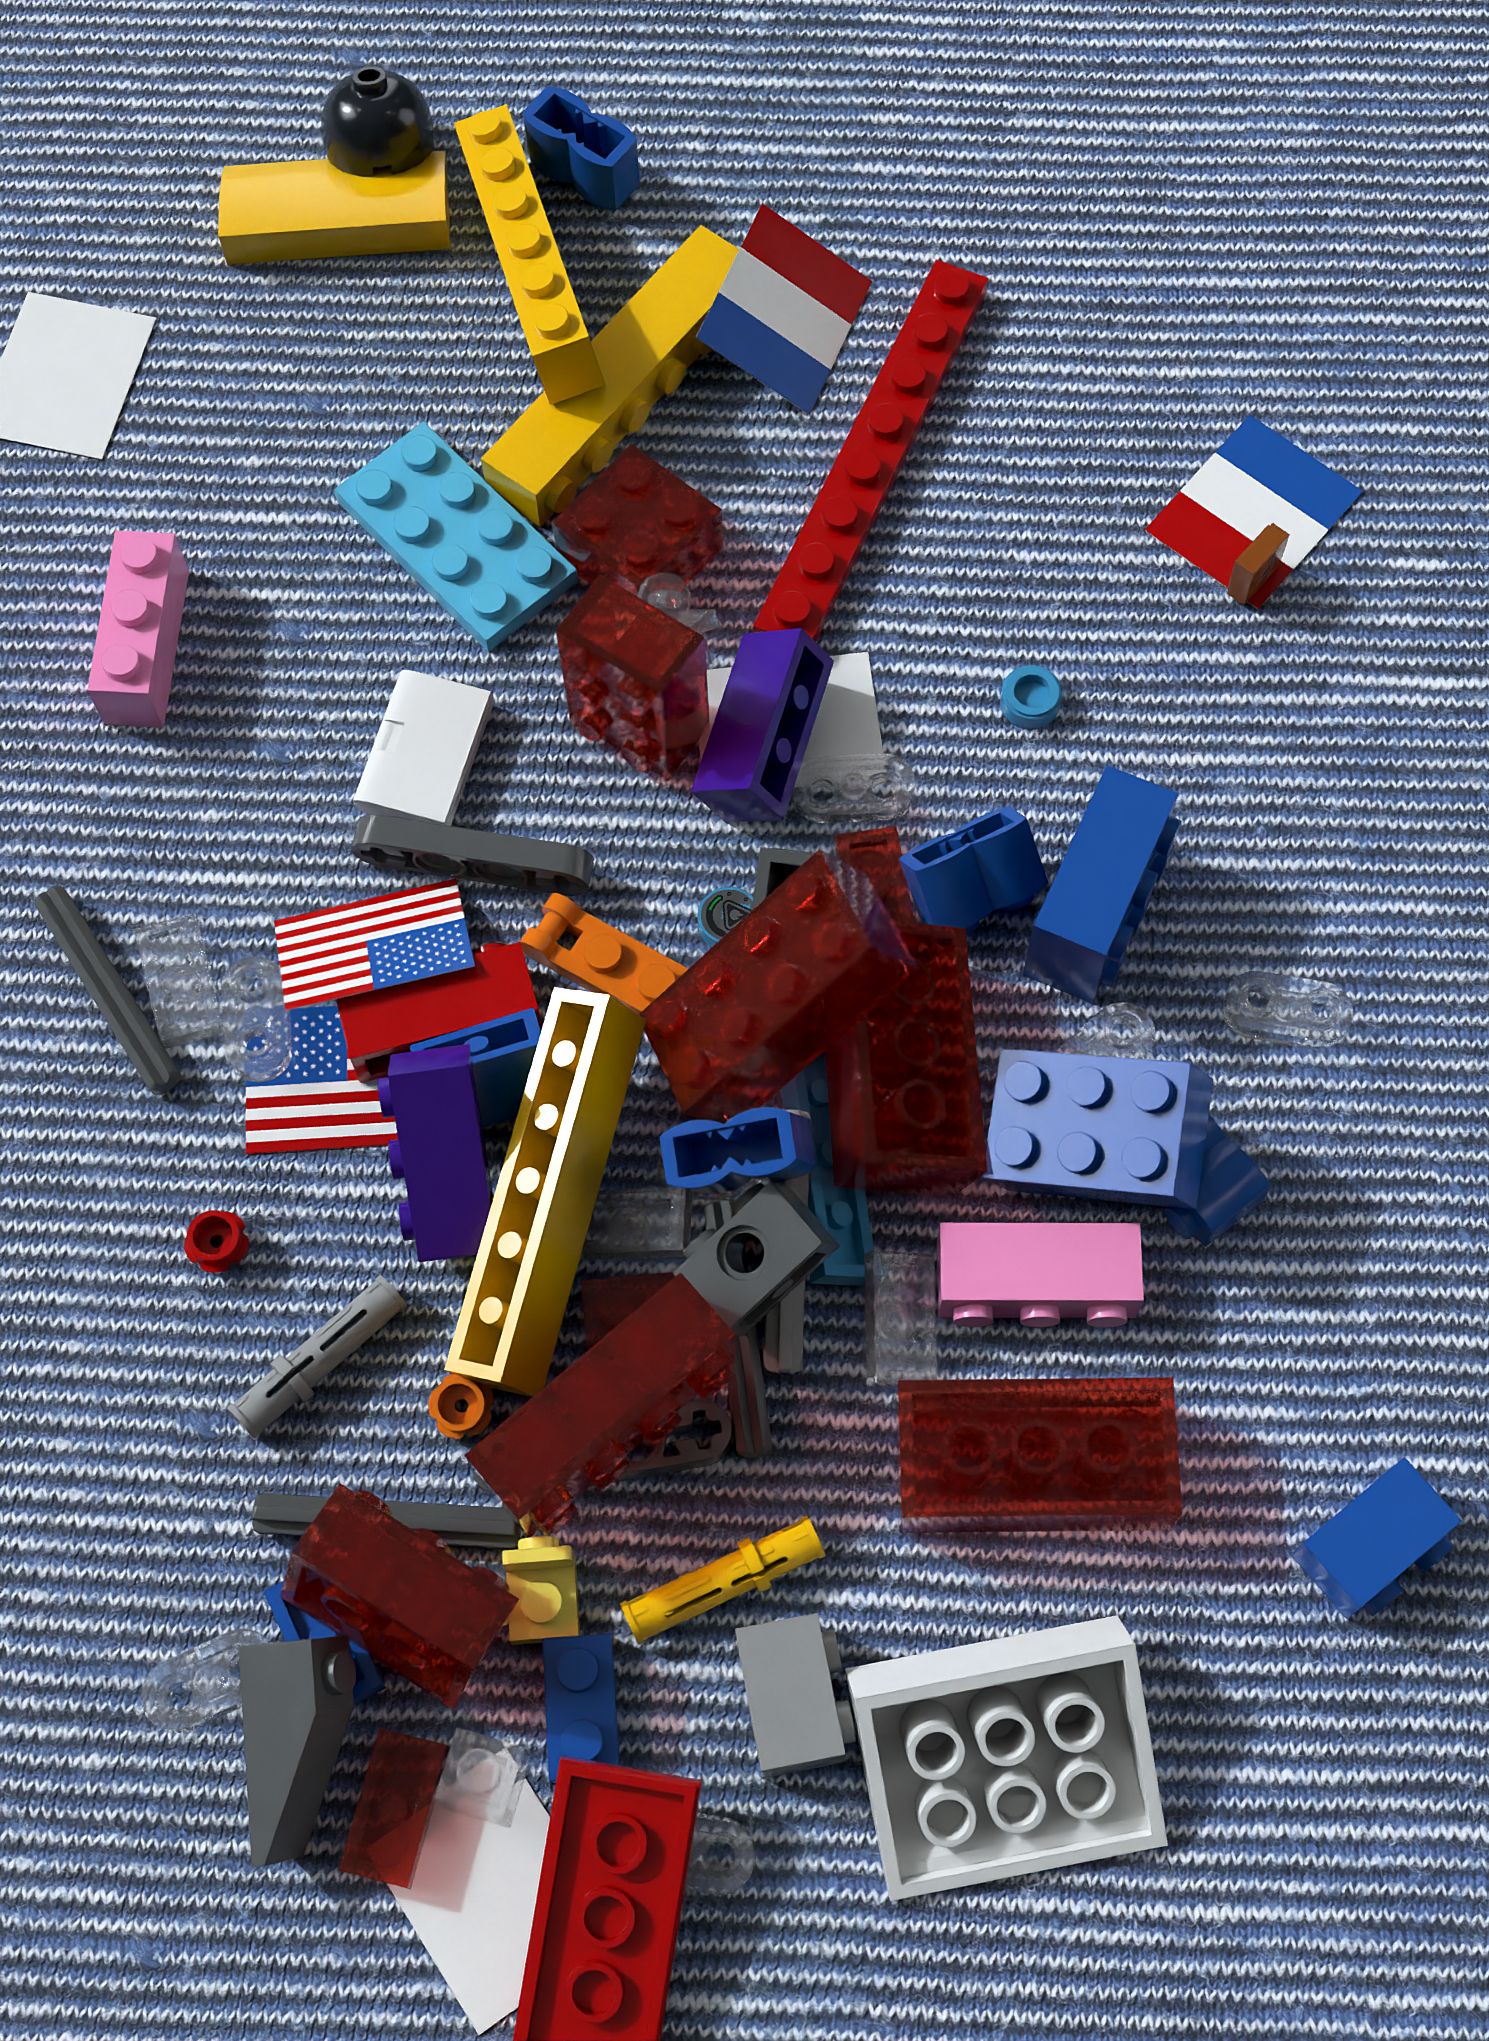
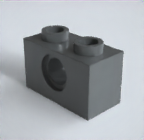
[673,1182,840,1335]

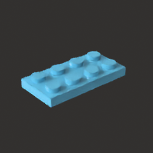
[334,421,578,652]

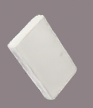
[353,670,494,826]

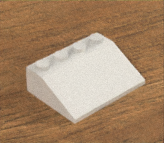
[845,1615,1168,1901]

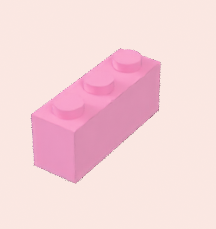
[87,530,189,728]
[937,1223,1144,1327]

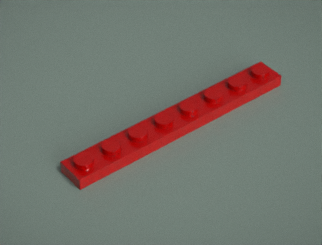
[753,259,989,642]

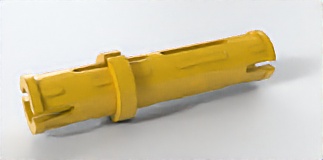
[620,1515,826,1645]

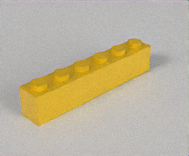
[454,104,605,405]
[481,225,739,527]
[444,987,646,1399]

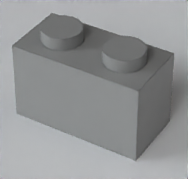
[735,1613,856,1778]

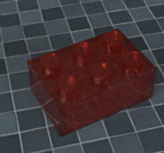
[556,574,710,780]
[280,1483,519,1710]

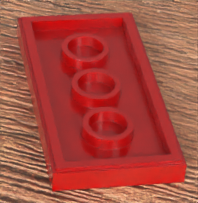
[513,1756,703,2041]

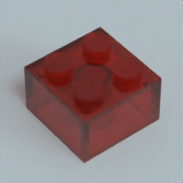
[552,444,723,626]

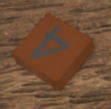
[1227,523,1290,605]

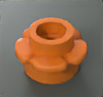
[428,1374,494,1439]

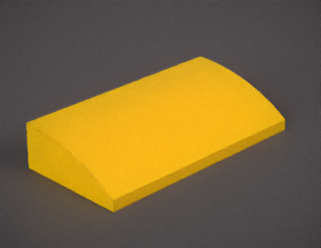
[218,150,451,265]

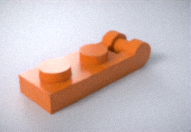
[519,893,701,1035]

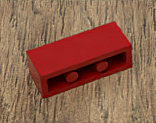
[336,942,543,1083]

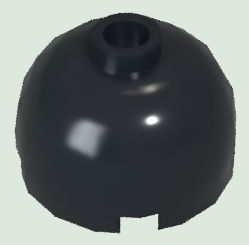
[321,66,434,177]

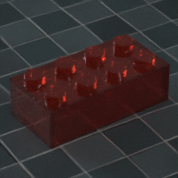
[639,849,918,1124]
[818,915,988,1196]
[464,1273,736,1538]
[895,1377,1182,1533]

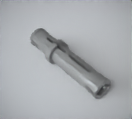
[227,1275,407,1440]

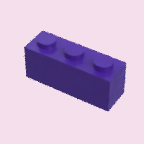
[691,628,834,823]
[378,1044,494,1262]

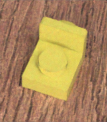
[502,1536,580,1645]

